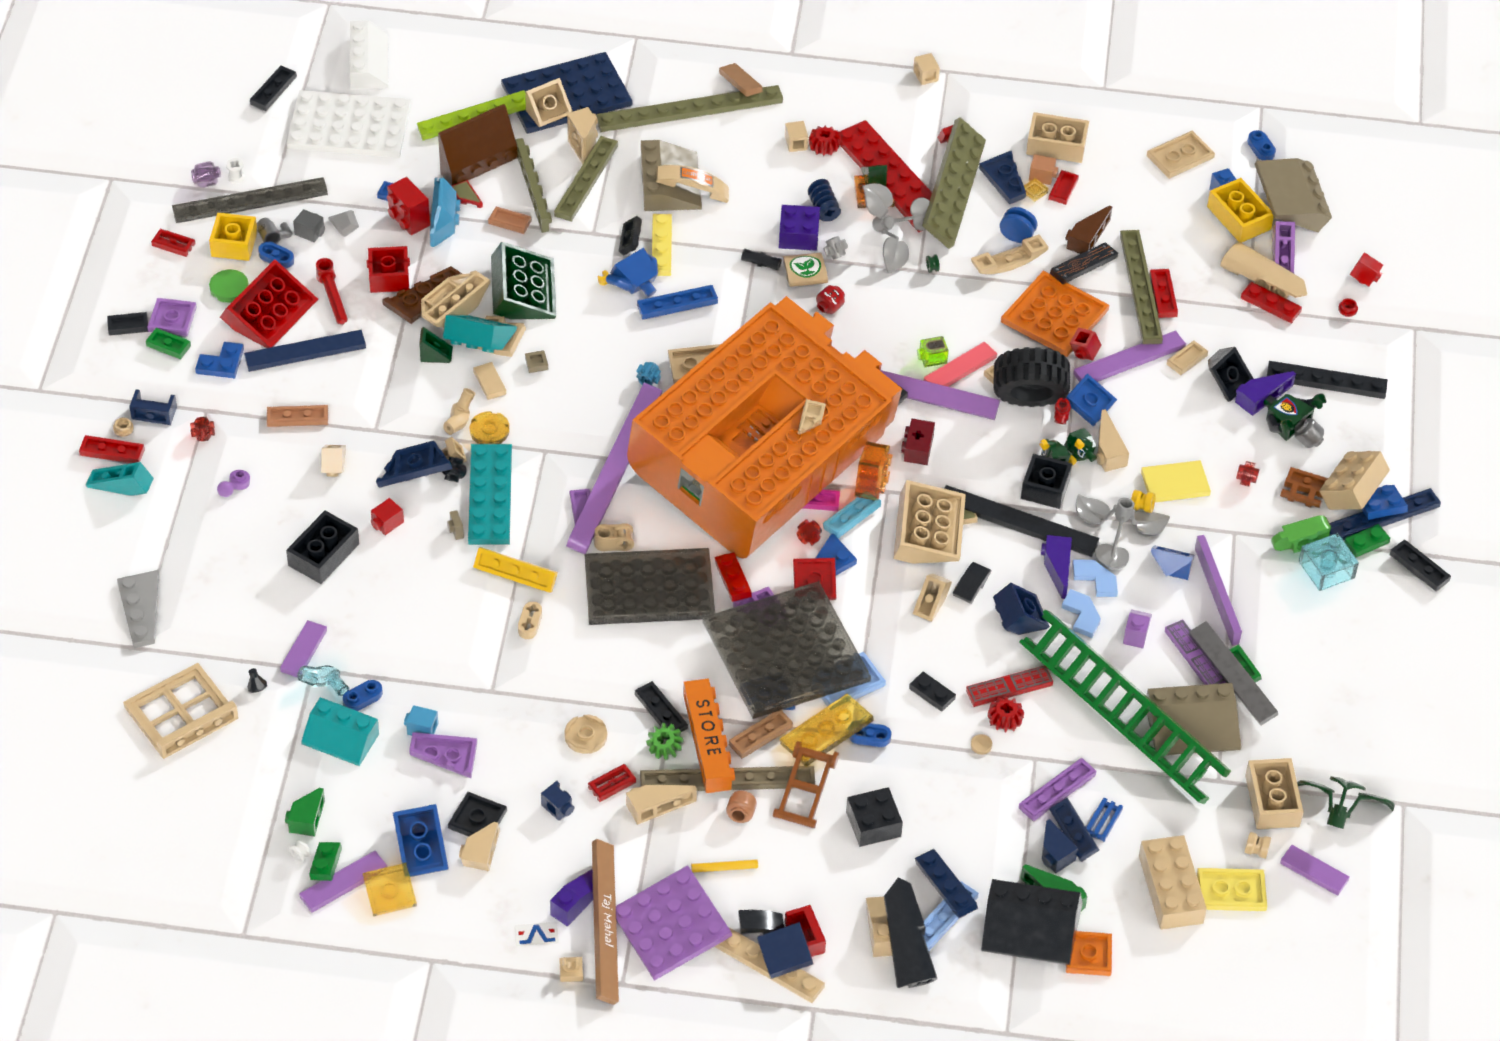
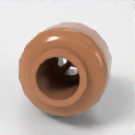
[726,790,757,823]

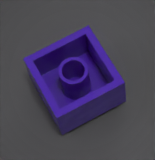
[779,205,820,251]

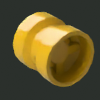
[1131,490,1156,513]

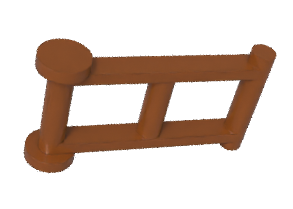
[773,741,839,828]

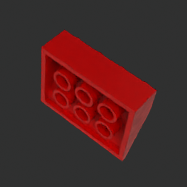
[220,259,318,348]

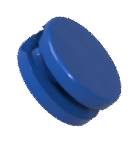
[999,207,1038,244]

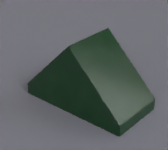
[861,165,887,187]
[419,327,453,363]

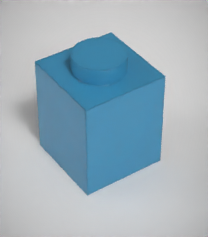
[404,705,439,736]

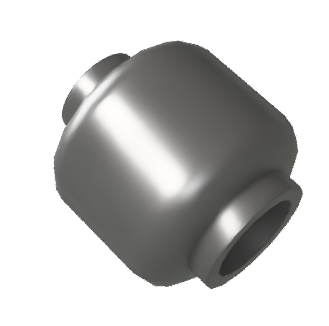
[1294,418,1324,448]

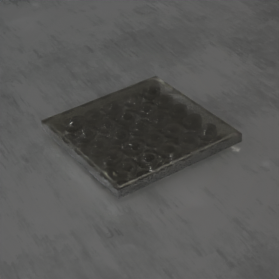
[703,581,871,719]

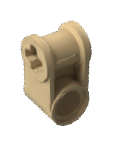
[594,523,634,551]

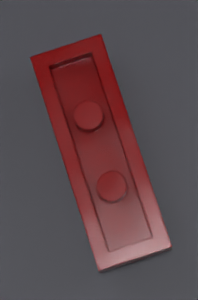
[1149,269,1178,318]
[1241,282,1302,324]
[79,435,145,463]
[714,552,752,602]

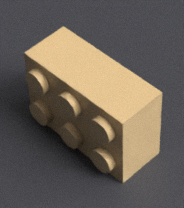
[1026,112,1089,163]
[1319,451,1390,510]
[1245,758,1303,829]

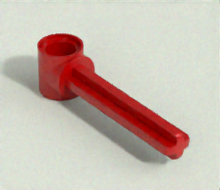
[316,258,348,325]

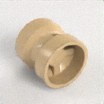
[1244,832,1271,859]

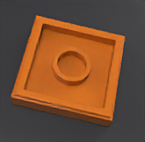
[1066,931,1112,976]

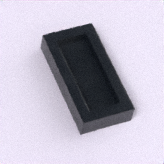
[107,312,148,336]

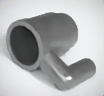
[257,218,293,244]

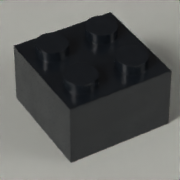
[1020,454,1072,509]
[846,787,903,847]

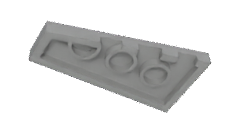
[117,570,159,648]

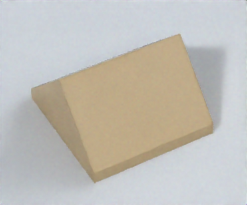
[525,78,573,127]

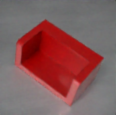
[784,905,826,957]

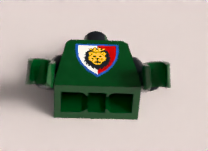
[1263,393,1327,441]

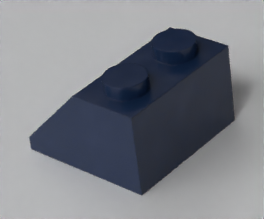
[993,583,1050,635]

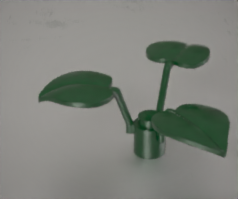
[1297,776,1395,829]

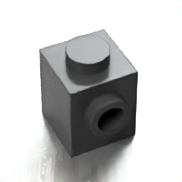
[293,209,325,243]

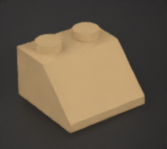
[567,107,598,164]

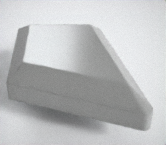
[328,210,359,237]

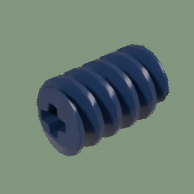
[808,179,841,222]

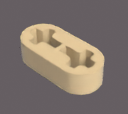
[518,602,542,639]

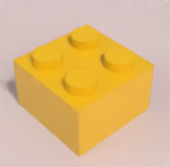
[209,213,258,261]

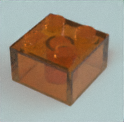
[854,441,893,501]

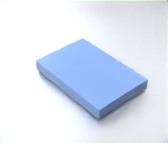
[809,651,886,711]

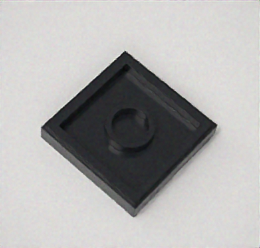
[448,791,507,837]

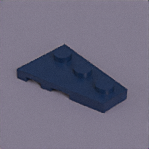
[979,151,1026,205]

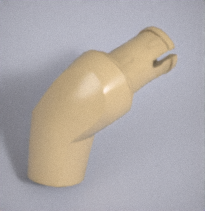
[443,388,475,435]

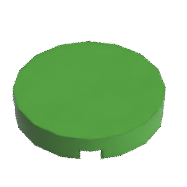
[209,269,249,303]

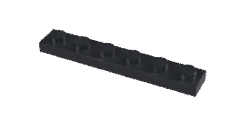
[1267,360,1388,399]

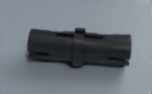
[741,248,782,271]

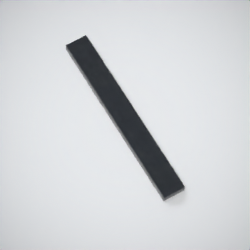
[944,485,1100,557]

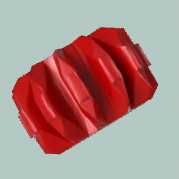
[808,125,841,156]
[987,696,1024,733]

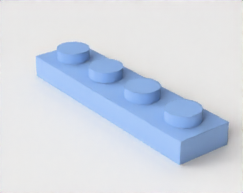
[924,881,979,951]

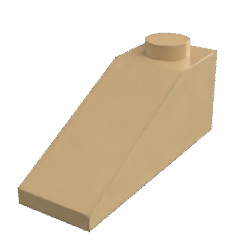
[1096,409,1129,472]
[626,785,697,825]
[866,897,892,957]

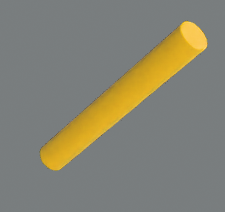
[691,859,758,873]

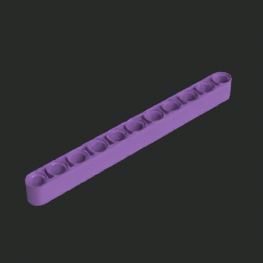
[566,382,663,555]

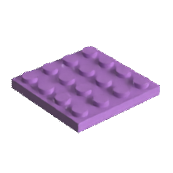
[616,865,732,981]

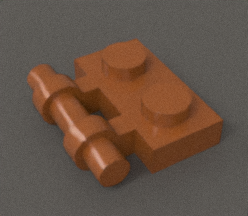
[1280,467,1328,508]

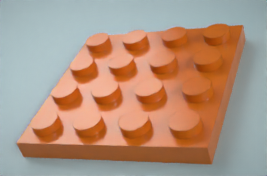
[1001,270,1110,357]

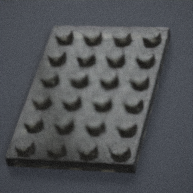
[584,548,715,625]

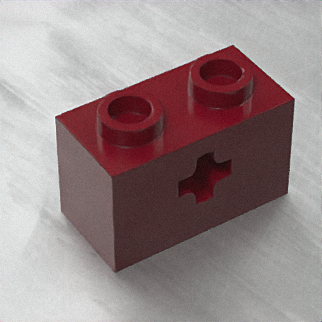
[901,418,935,466]

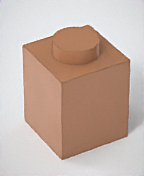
[1029,154,1059,185]

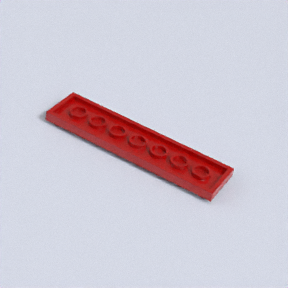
[838,120,932,233]

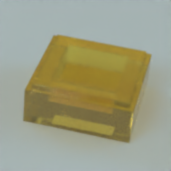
[1024,178,1049,202]

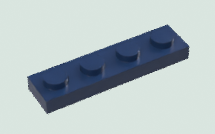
[915,849,978,919]

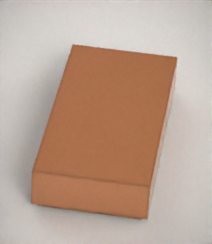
[488,206,532,234]

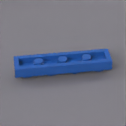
[637,285,718,320]

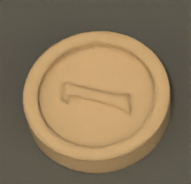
[971,734,992,754]

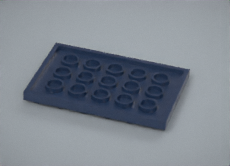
[501,51,633,134]

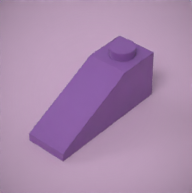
[1272,221,1295,274]

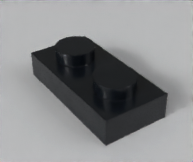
[618,216,642,256]
[909,671,956,712]

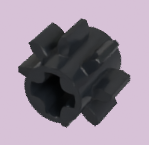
[442,456,467,483]

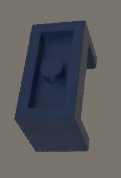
[129,389,177,425]

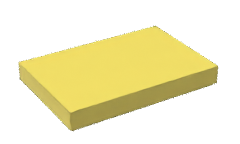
[1141,460,1211,502]
[1197,868,1267,911]

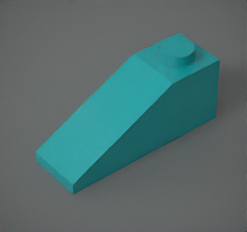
[85,462,154,496]

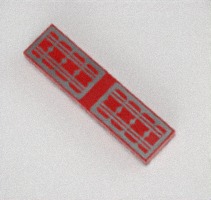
[966,665,1054,707]

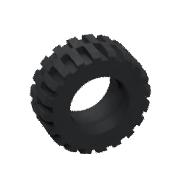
[993,347,1070,407]

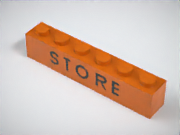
[683,678,735,793]

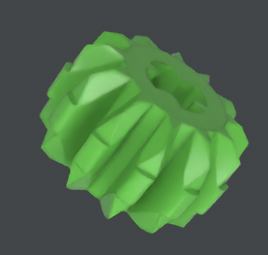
[646,723,684,760]

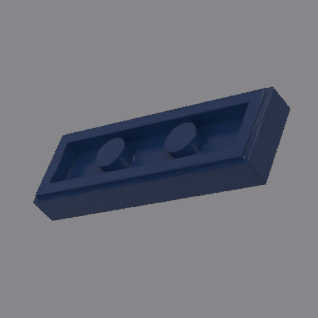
[1049,798,1100,862]

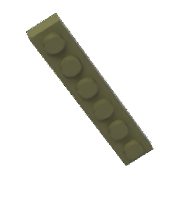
[554,136,618,222]
[515,138,552,233]

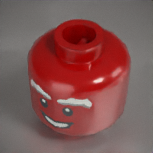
[816,285,845,314]

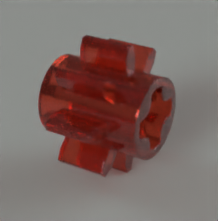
[190,417,215,441]
[1236,461,1260,487]
[796,519,822,546]

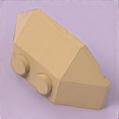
[421,271,490,328]

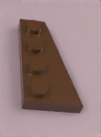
[382,266,462,324]

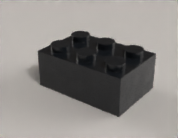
[286,510,360,584]

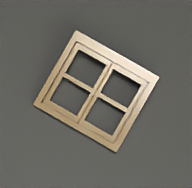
[123,663,238,759]

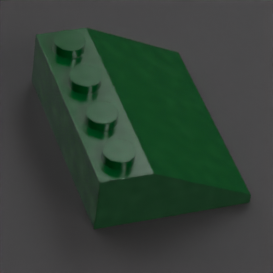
[491,241,557,320]

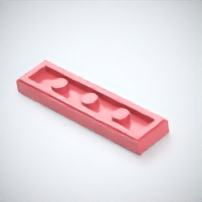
[923,341,997,387]

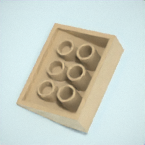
[893,480,966,564]

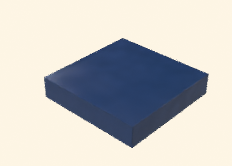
[757,922,814,979]

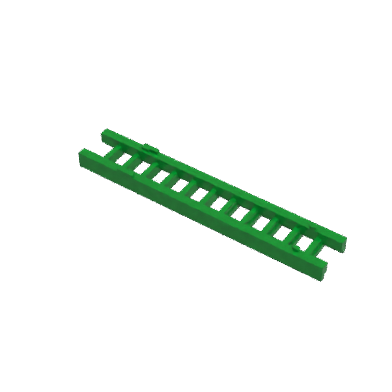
[1019,609,1231,805]

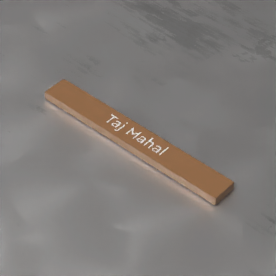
[592,838,619,1005]

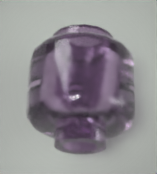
[191,161,221,188]

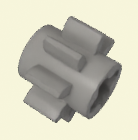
[823,236,848,259]

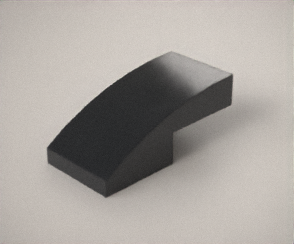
[953,562,992,604]
[738,910,784,935]

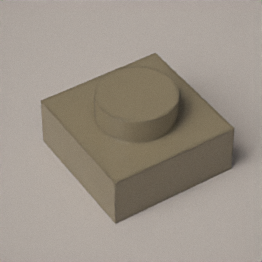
[525,350,548,373]
[447,510,464,540]

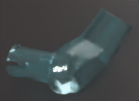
[297,665,349,696]

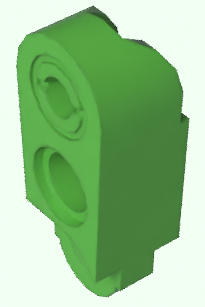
[1271,515,1331,553]

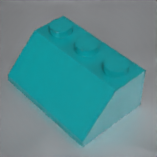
[443,315,517,353]
[301,697,379,766]

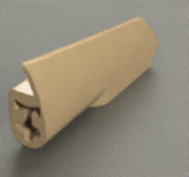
[1220,242,1307,299]

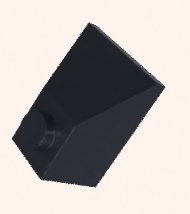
[1208,347,1254,402]

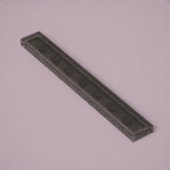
[172,177,328,223]

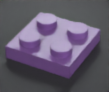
[148,298,197,337]

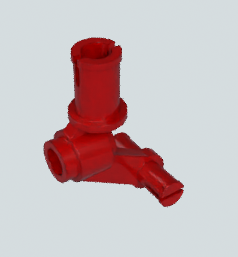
[1054,398,1071,425]

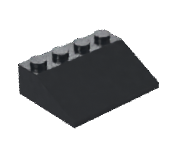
[981,879,1083,965]

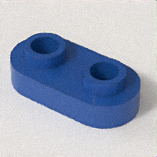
[1247,130,1276,160]
[258,242,294,269]
[342,680,383,711]
[848,722,892,747]

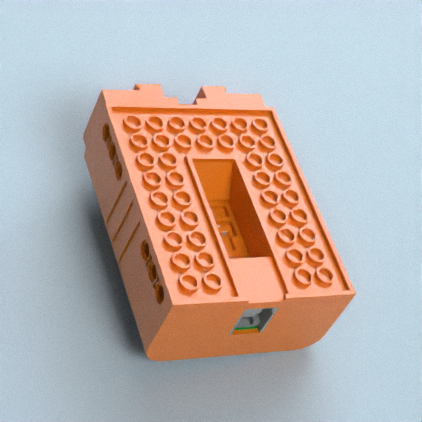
[627,296,902,559]

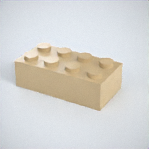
[1139,835,1207,930]

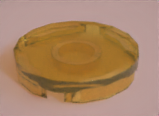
[469,411,510,444]

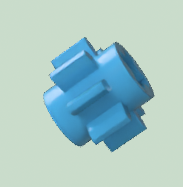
[636,362,661,385]

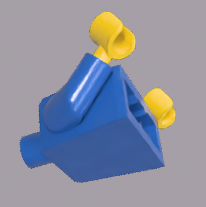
[597,247,658,297]

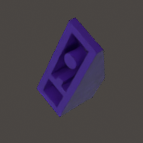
[1235,371,1296,416]
[1041,535,1072,599]
[550,869,593,927]

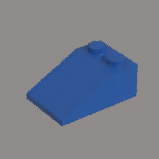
[392,804,449,878]

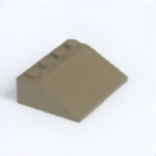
[640,140,702,211]
[1254,158,1332,232]
[1146,683,1241,755]

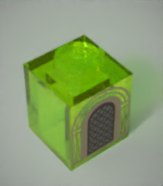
[917,336,949,367]

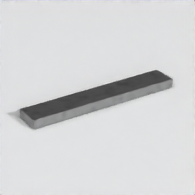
[1189,621,1279,726]

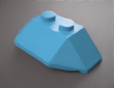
[430,177,461,247]

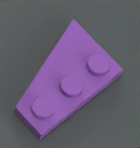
[409,732,478,779]

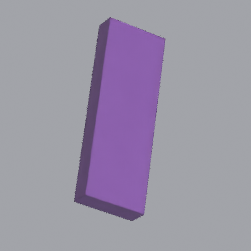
[280,620,327,678]
[1280,845,1350,896]

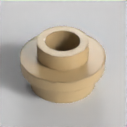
[113,417,134,437]

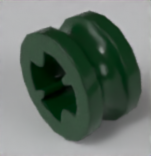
[926,254,940,273]

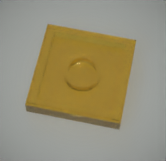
[362,863,417,917]

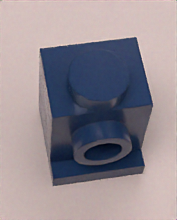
[541,781,575,821]

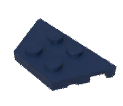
[376,440,453,488]

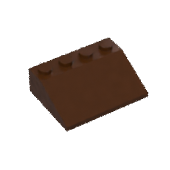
[438,104,517,185]

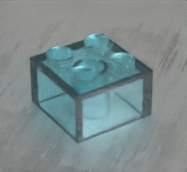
[1298,533,1359,591]

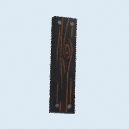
[1050,242,1119,284]

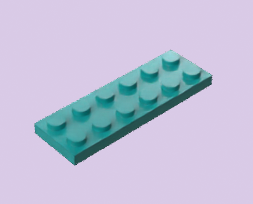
[468,444,512,545]

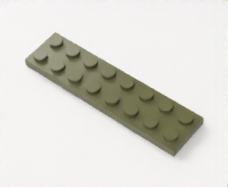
[922,117,986,249]

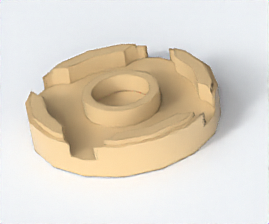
[565,715,607,754]

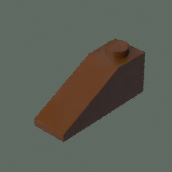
[1065,205,1113,254]

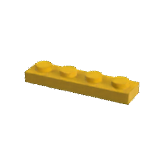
[473,547,558,593]

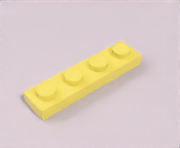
[652,214,672,276]

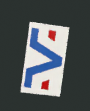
[515,922,559,946]

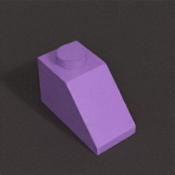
[1123,609,1152,649]

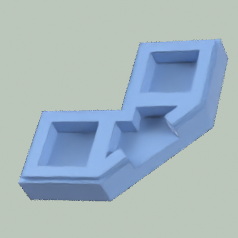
[1072,560,1118,597]
[1062,589,1101,638]

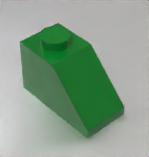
[285,788,325,837]

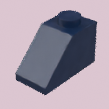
[1041,819,1078,874]

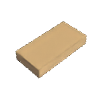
[1166,340,1209,375]
[473,362,506,400]

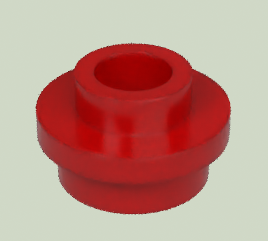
[1338,298,1358,317]

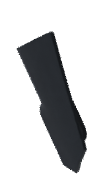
[884,877,938,988]

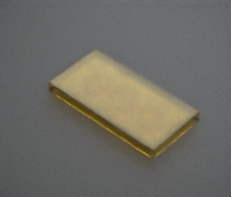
[779,694,874,767]

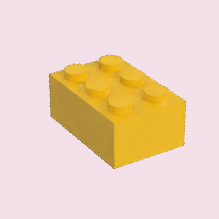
[1207,178,1274,243]

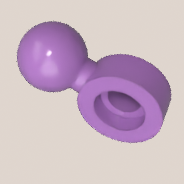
[217,470,250,497]

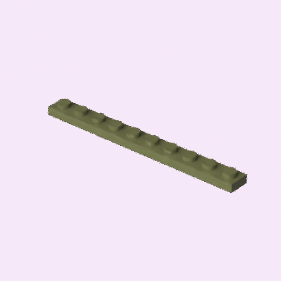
[596,85,783,132]

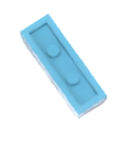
[823,491,881,538]

